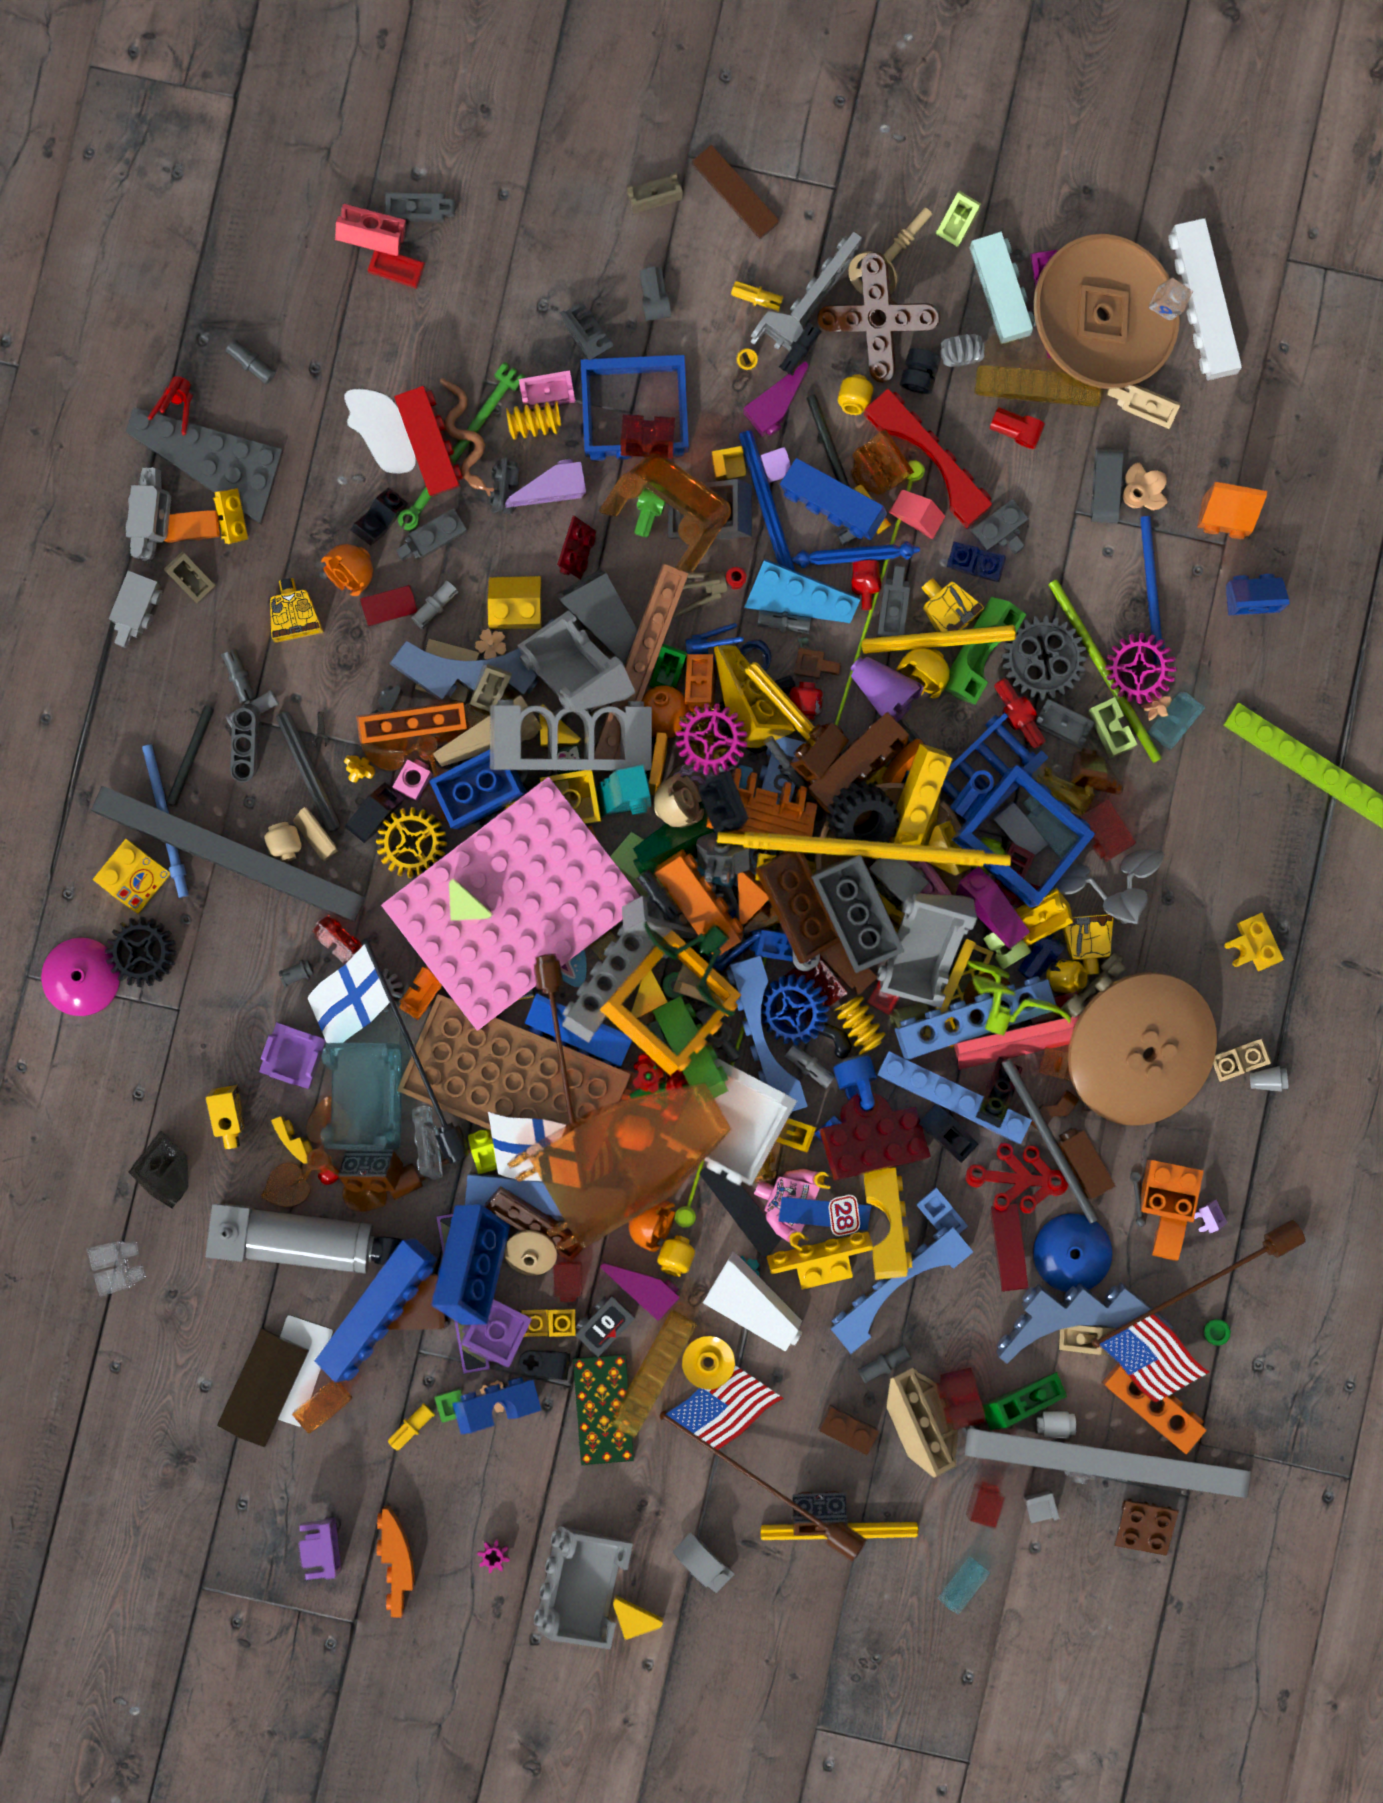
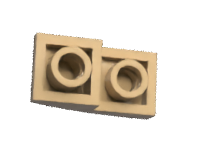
[1213,1038,1272,1082]

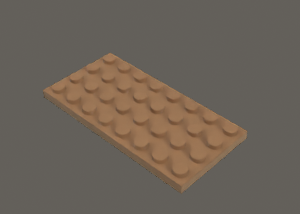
[397,994,632,1172]

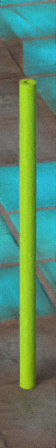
[1048,579,1162,763]

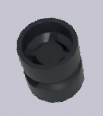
[900,348,941,394]

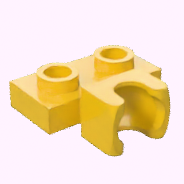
[1224,913,1284,971]

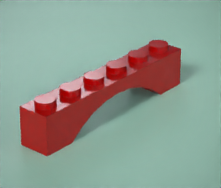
[863,389,992,529]

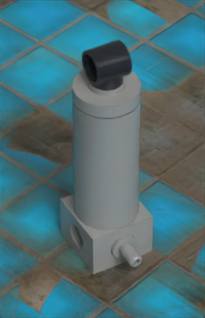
[205,1203,404,1274]

